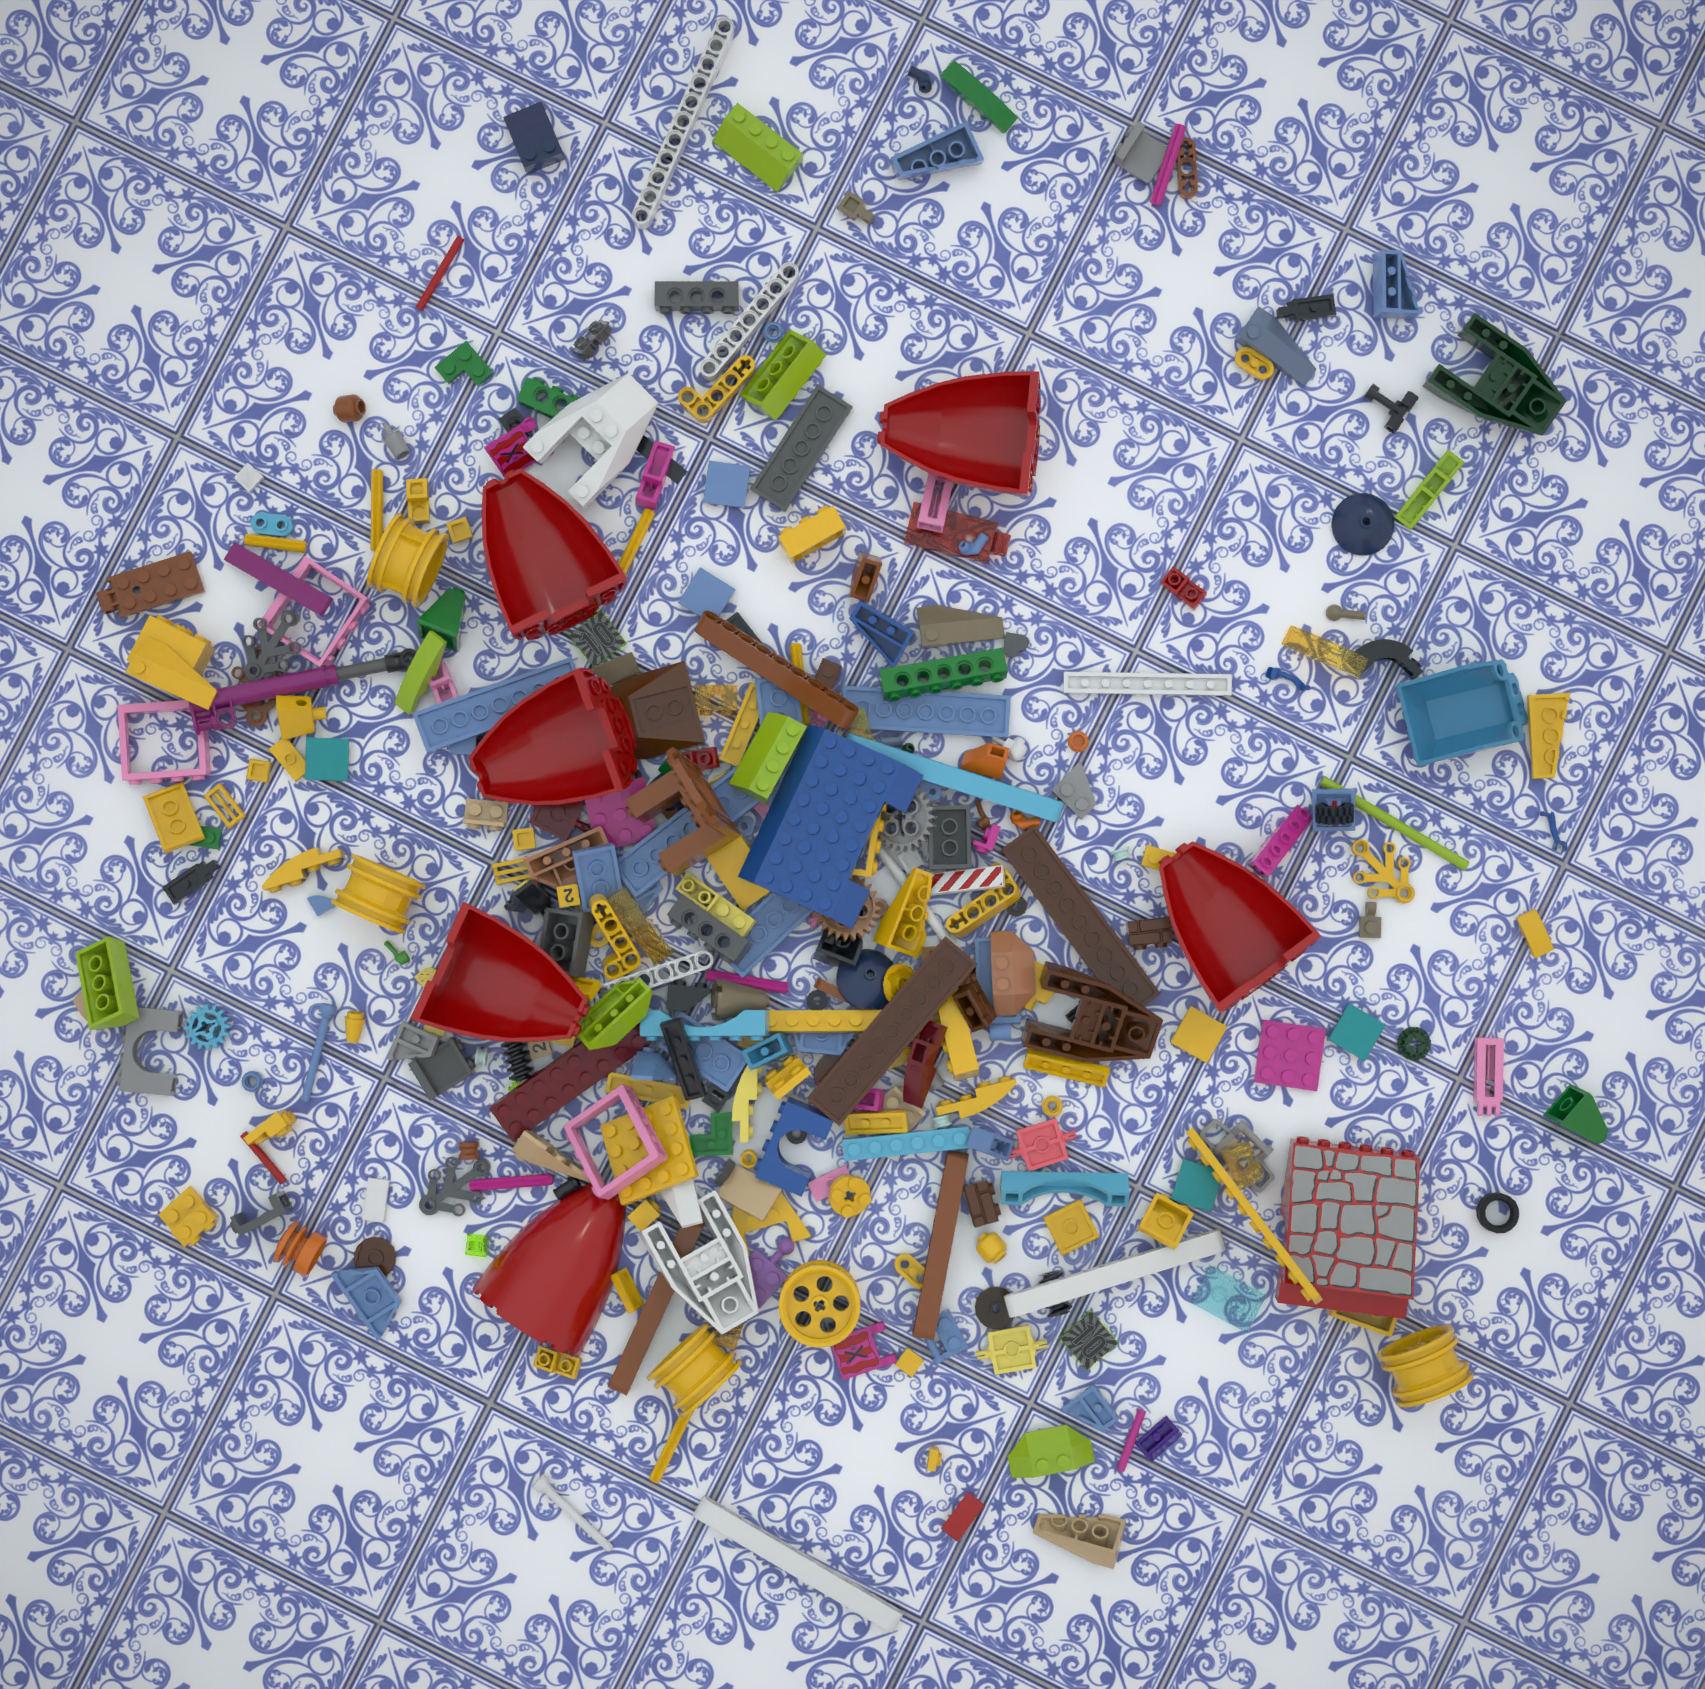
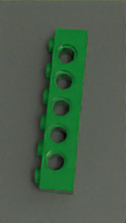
[517,377,580,419]
[878,648,1008,702]

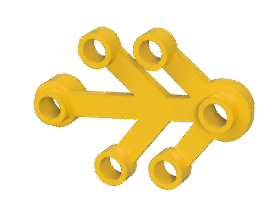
[1351,839,1415,904]

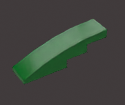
[939,60,1018,134]

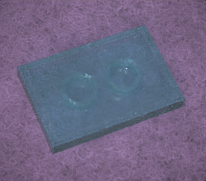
[1190,1265,1267,1333]

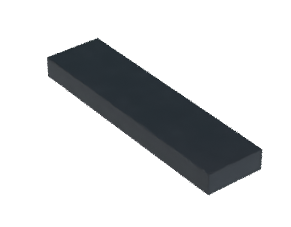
[660,1017,707,1101]

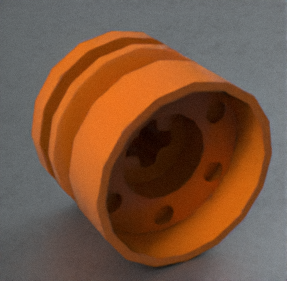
[273,1221,328,1277]

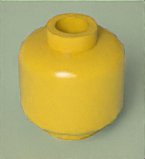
[976,1232,1007,1264]

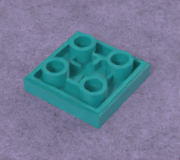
[305,737,349,781]
[1327,1003,1386,1061]
[1170,1159,1221,1212]

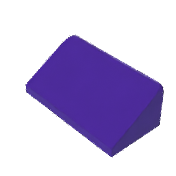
[1135,1415,1183,1462]

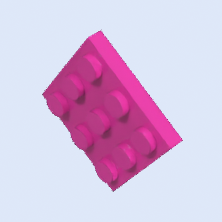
[585,776,657,848]
[1253,1019,1326,1091]

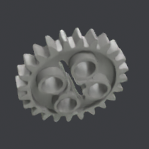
[879,787,937,852]

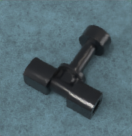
[1364,383,1419,434]

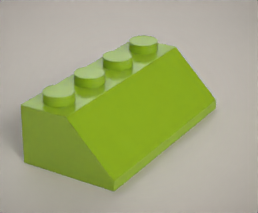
[712,102,803,193]
[739,329,826,421]
[728,712,807,804]
[75,936,139,1030]

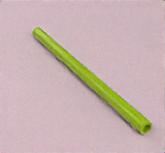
[1319,776,1470,870]

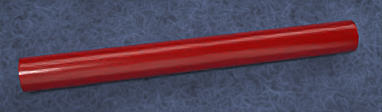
[416,236,464,311]

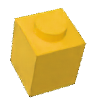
[627,1198,661,1232]

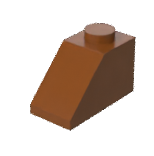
[849,551,883,602]

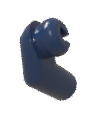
[908,66,932,93]

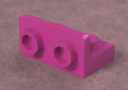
[971,824,1001,855]

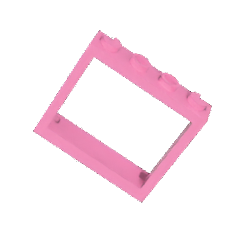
[258,556,371,667]
[117,700,211,785]
[563,1084,669,1200]

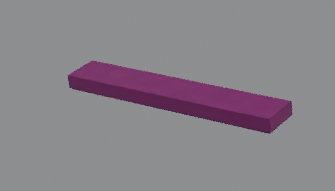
[223,542,333,617]

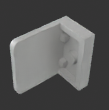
[1114,121,1167,184]

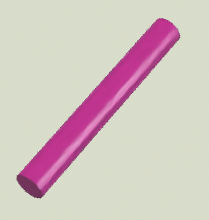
[1116,1409,1146,1472]

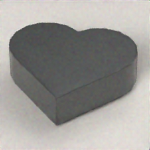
[1003,632,1029,658]
[714,1158,735,1185]

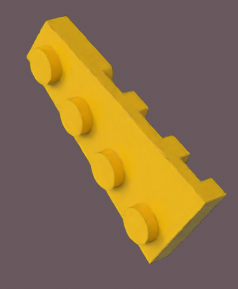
[1527,693,1571,779]

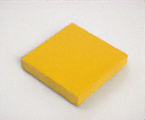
[1170,1006,1227,1063]
[1043,1199,1099,1256]

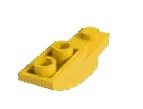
[262,847,345,893]
[935,1075,1017,1119]

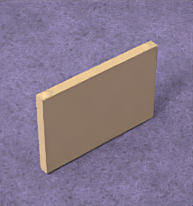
[717,1164,782,1222]

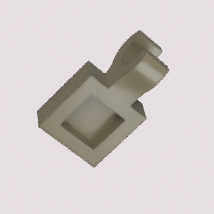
[837,191,875,225]
[1358,902,1382,938]

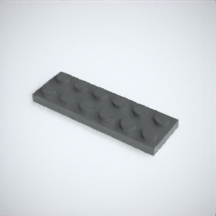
[750,384,853,512]

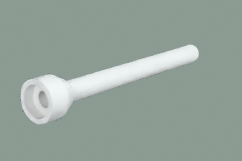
[532,1474,613,1552]

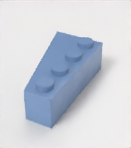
[889,121,984,180]

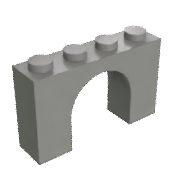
[117,1007,184,1096]

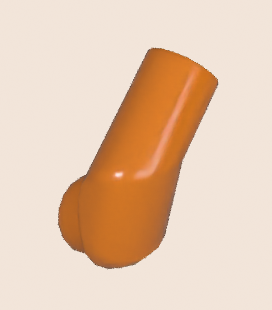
[1010,810,1040,830]

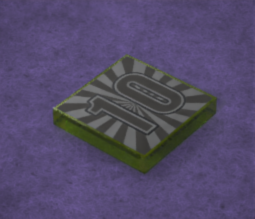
[568,610,627,667]
[1059,1310,1119,1370]

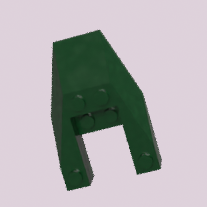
[1422,313,1567,436]

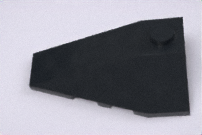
[504,880,555,916]
[813,909,863,967]

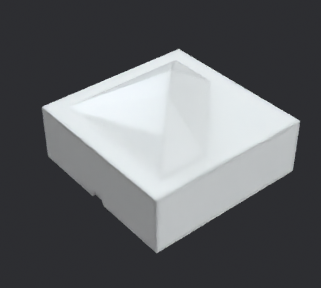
[234,463,264,493]

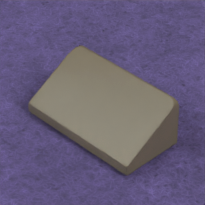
[593,652,641,685]

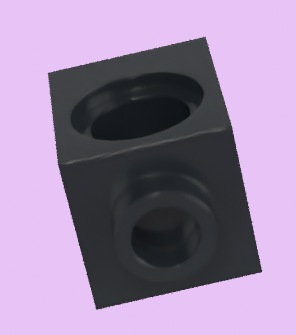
[498,407,532,438]

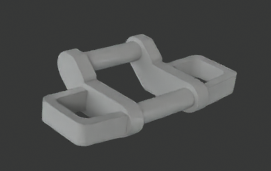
[1199,1119,1275,1193]

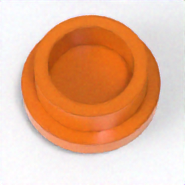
[1068,731,1089,752]

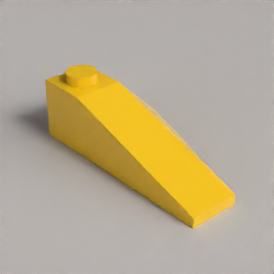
[125,637,218,710]
[873,867,933,958]

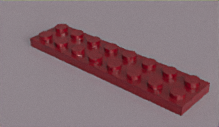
[488,1024,652,1142]

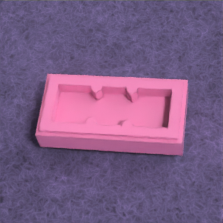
[808,1165,850,1202]

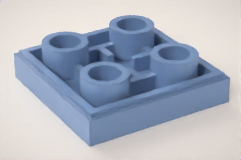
[703,460,751,509]
[678,567,736,617]

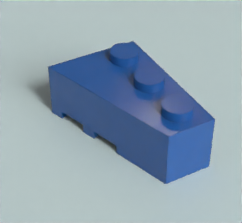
[849,600,916,667]

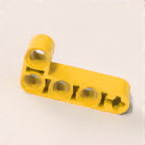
[678,355,756,424]
[946,863,1021,938]
[589,894,641,980]

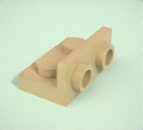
[462,798,509,831]
[883,1085,926,1132]

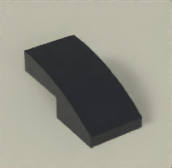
[702,1074,742,1112]

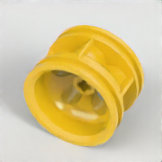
[779,1260,860,1348]

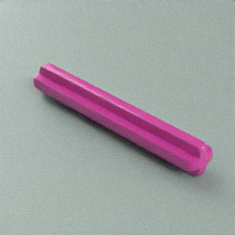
[1150,123,1186,206]
[706,969,789,993]
[469,1173,553,1191]

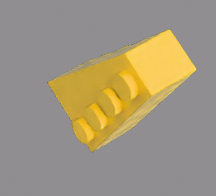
[936,988,979,1081]

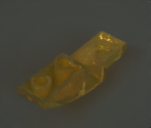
[607,886,673,965]

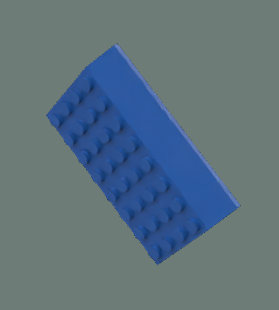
[738,724,924,929]

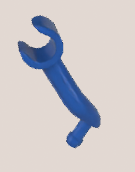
[1265,667,1310,691]
[1540,811,1568,853]

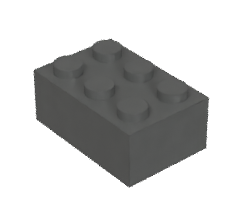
[928,805,972,870]
[540,907,594,978]

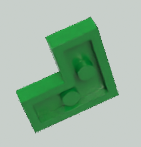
[434,341,494,387]
[690,1112,733,1156]

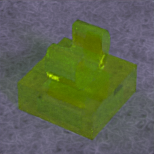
[465,1233,489,1257]

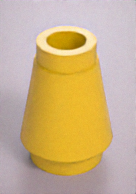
[345,1011,366,1043]

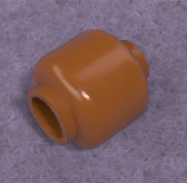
[333,394,366,423]

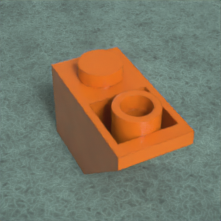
[960,743,1010,780]

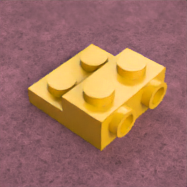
[763,1054,811,1100]
[243,1109,297,1145]
[158,1186,219,1247]
[1137,1193,1194,1250]

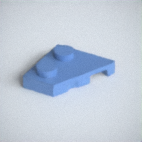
[1061,1384,1120,1432]

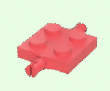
[1009,1118,1078,1171]

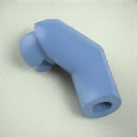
[959,532,989,555]

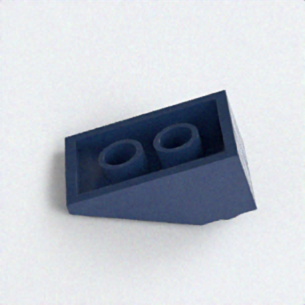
[503,102,565,175]

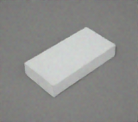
[362,1177,390,1223]

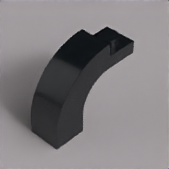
[1345,639,1423,679]

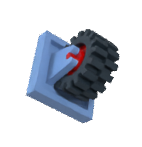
[1312,788,1355,832]

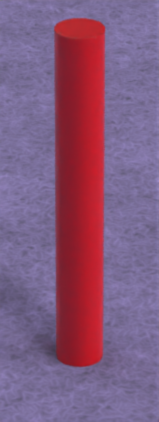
[240,1131,287,1185]

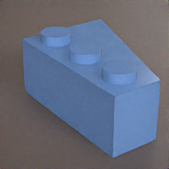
[1373,250,1422,319]

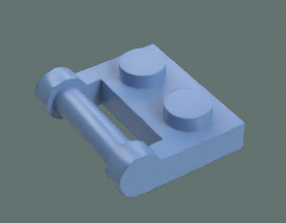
[924,1309,968,1365]

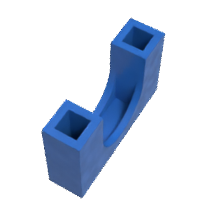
[754,1096,833,1197]

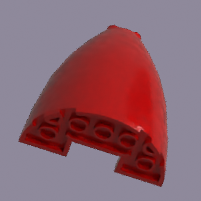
[877,371,1041,497]
[481,468,627,641]
[468,668,637,805]
[1159,841,1321,1014]
[410,902,590,1042]
[472,1182,627,1357]

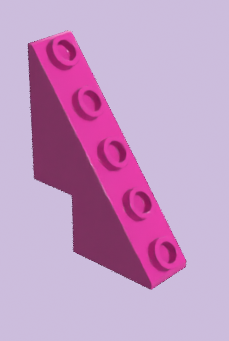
[1247,805,1312,878]

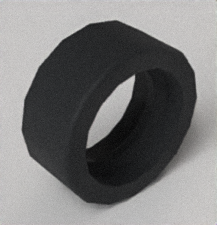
[1476,1192,1519,1234]

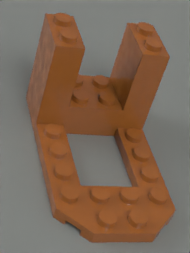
[625,747,741,876]

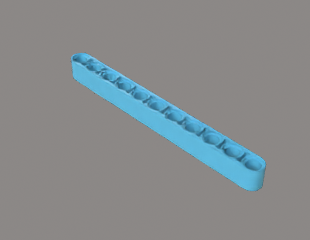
[846,732,1065,823]

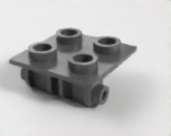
[572,320,612,361]

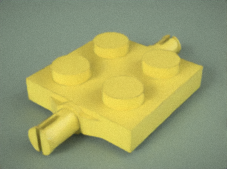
[976,1324,1048,1375]

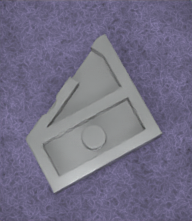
[1051,761,1096,820]
[387,1021,441,1060]

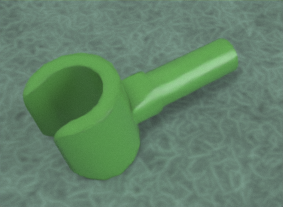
[384,940,410,965]

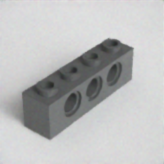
[654,281,739,314]
[667,894,753,965]

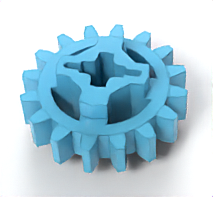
[184,1004,232,1050]

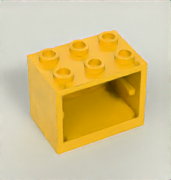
[127,615,216,676]

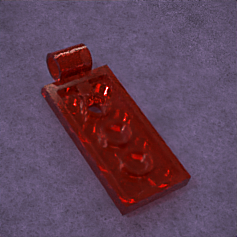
[904,502,1011,564]

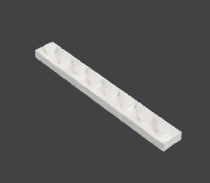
[1063,672,1232,696]

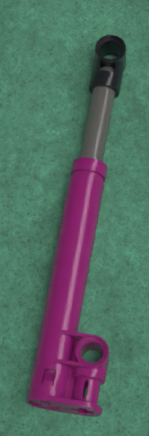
[188,648,416,735]

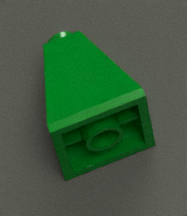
[417,587,466,652]
[1543,1084,1609,1144]

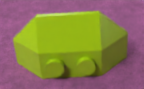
[578,977,653,1050]
[1007,1424,1095,1478]

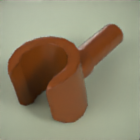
[975,800,990,831]

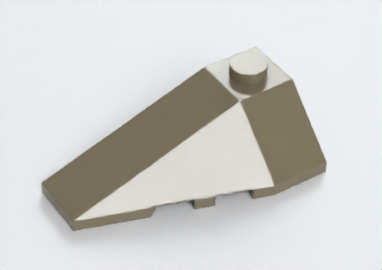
[916,605,1005,649]

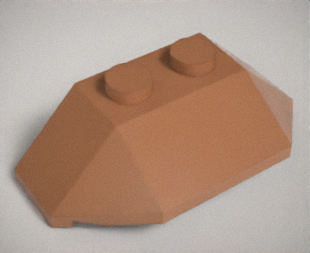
[523,826,609,889]
[991,931,1036,1016]

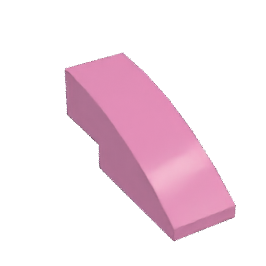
[429,656,459,704]

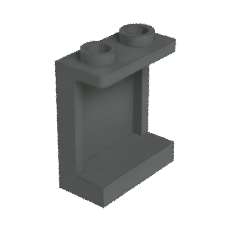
[408,1037,476,1100]
[230,1190,294,1236]

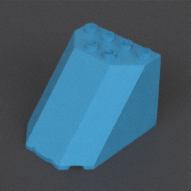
[1396,659,1528,766]

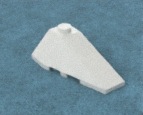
[660,1179,703,1228]

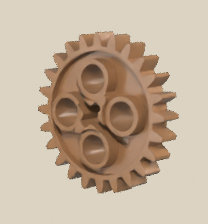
[812,876,881,942]

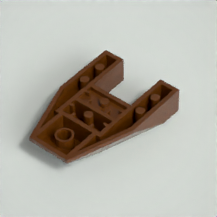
[1021,961,1163,1062]

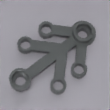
[241,610,302,681]
[419,1156,491,1217]

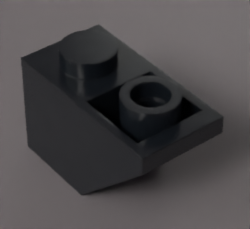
[666,980,711,1012]

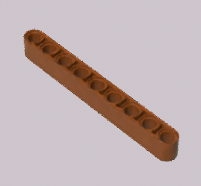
[694,611,859,729]
[912,1150,969,1340]
[608,1222,705,1396]

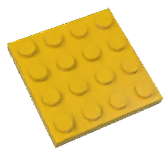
[600,1096,699,1206]

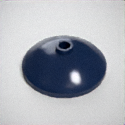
[1331,493,1394,556]
[836,949,894,1010]

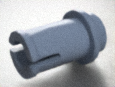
[876,733,903,747]

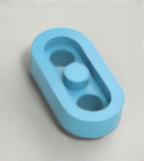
[251,513,294,537]

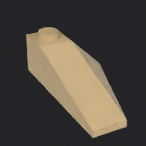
[512,1130,591,1183]
[1033,1514,1126,1569]

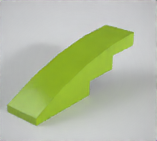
[1395,449,1465,530]
[395,630,447,715]

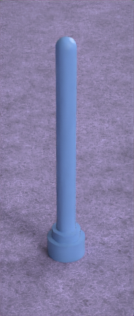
[301,1003,337,1103]

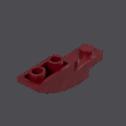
[903,1021,948,1109]

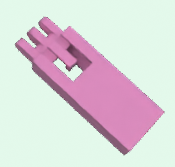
[917,473,953,533]
[1473,1037,1504,1117]

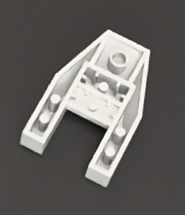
[523,373,659,508]
[638,1190,759,1335]

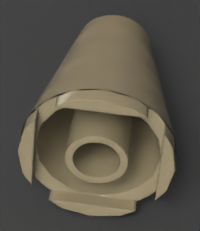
[711,978,770,1021]

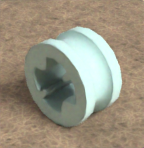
[1111,846,1132,862]
[475,1046,489,1066]
[931,1114,952,1128]

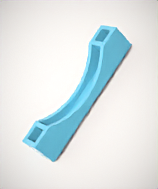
[640,1010,769,1041]
[842,1125,970,1161]
[1000,1171,1130,1207]

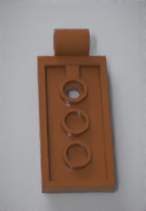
[96,551,205,618]

